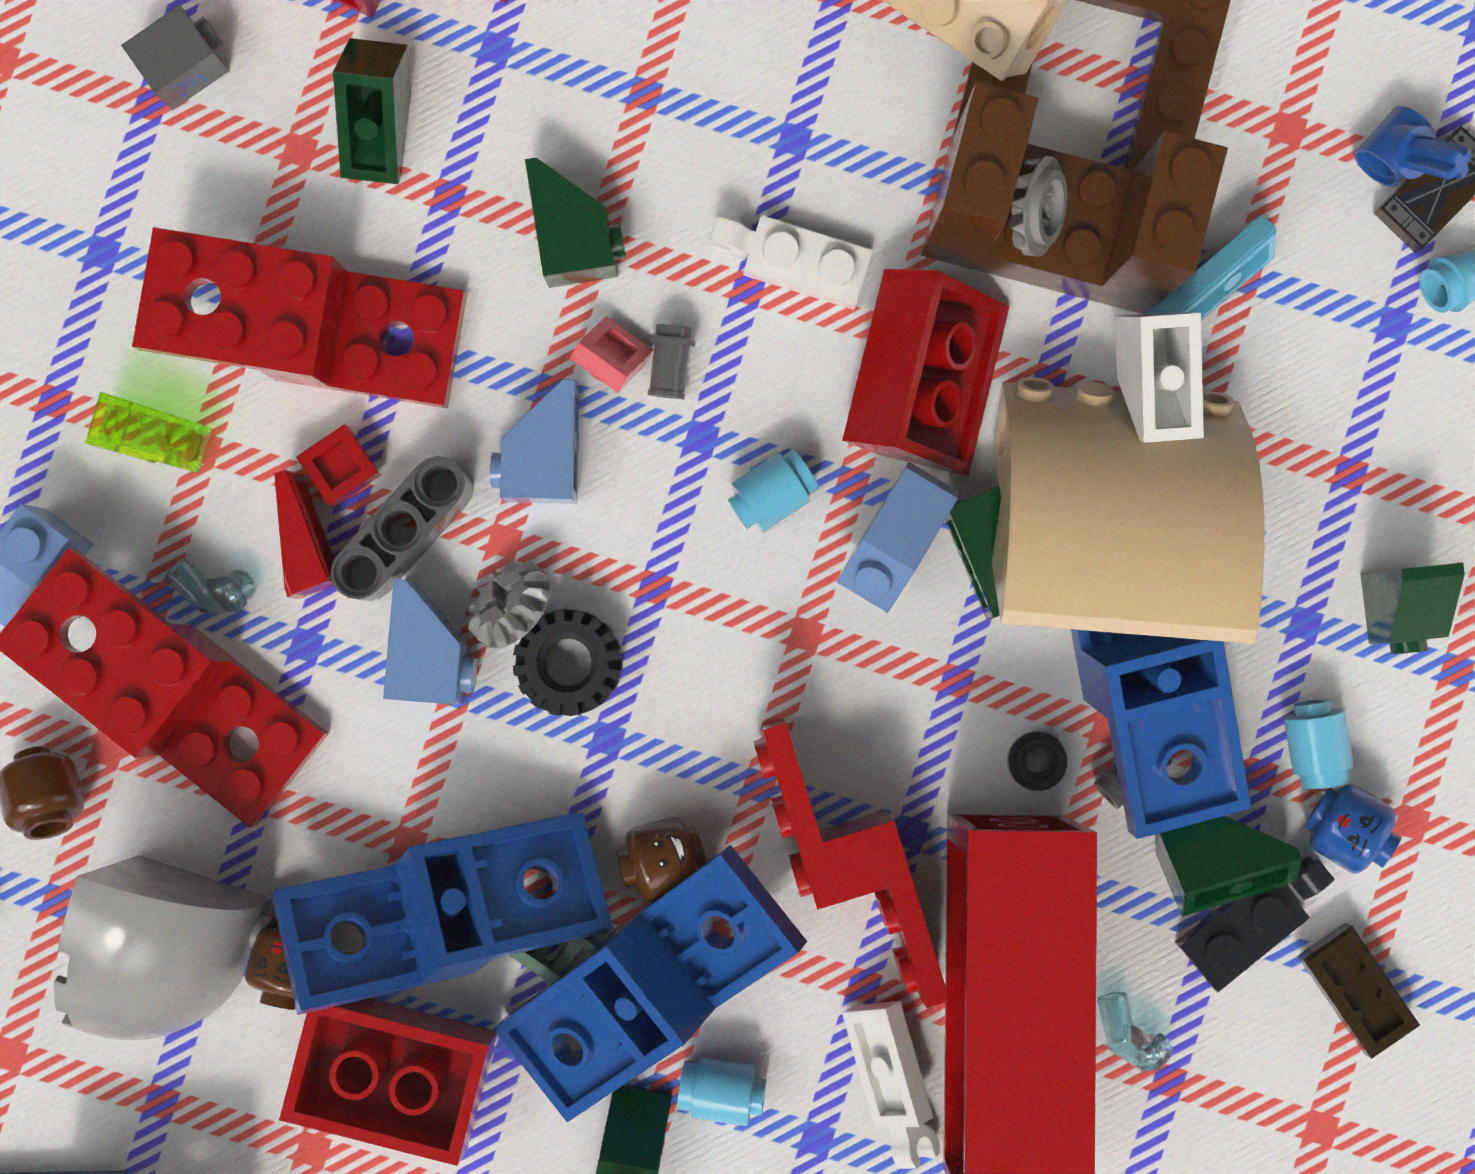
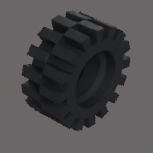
[512,609,623,716]

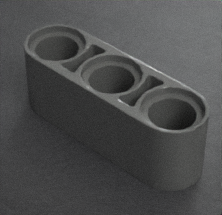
[331,456,474,601]

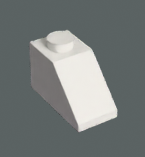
[1115,312,1204,443]

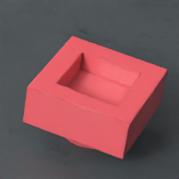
[570,316,653,393]

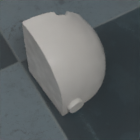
[54,855,274,1040]

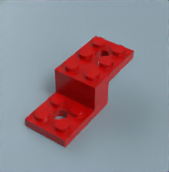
[132,227,467,409]
[0,548,329,828]
[753,719,950,1008]

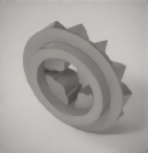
[1008,155,1067,257]
[467,560,551,648]

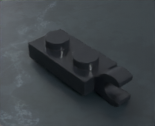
[1175,856,1335,993]

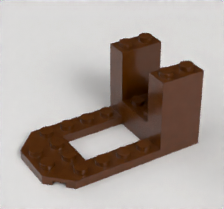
[921,0,1231,314]

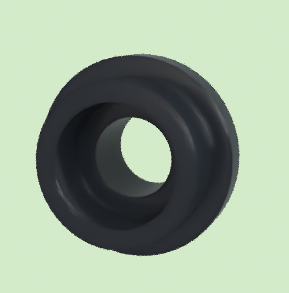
[1007,731,1067,791]

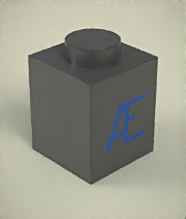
[121,5,229,110]

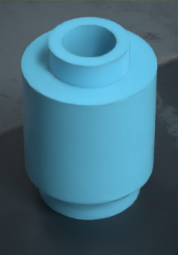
[728,449,819,533]
[1284,699,1354,789]
[677,1057,767,1127]

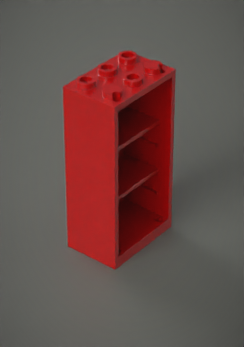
[943,814,1097,1174]

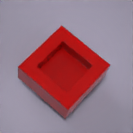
[296,424,382,508]

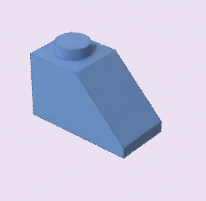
[490,379,580,504]
[837,462,961,613]
[0,504,93,627]
[383,579,477,705]

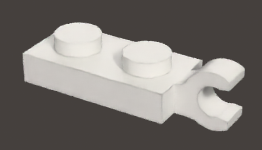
[709,215,873,310]
[842,1001,940,1169]

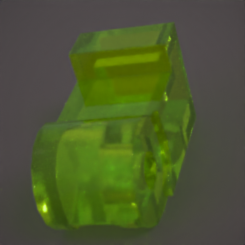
[85,392,212,474]

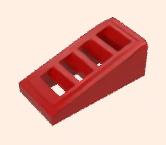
[274,469,335,599]

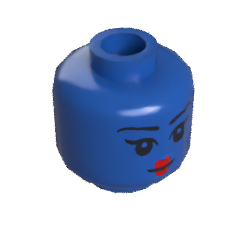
[1304,784,1402,874]

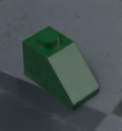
[333,38,410,184]
[525,157,626,288]
[1360,562,1465,654]
[1156,816,1302,917]
[596,1084,672,1174]

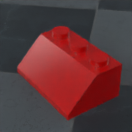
[842,269,1010,476]

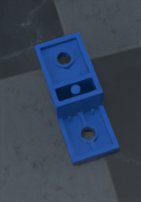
[1071,629,1251,839]
[272,812,613,1015]
[493,845,808,1122]

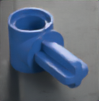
[1354,106,1472,187]

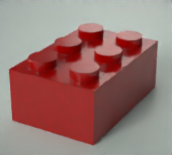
[279,998,497,1166]

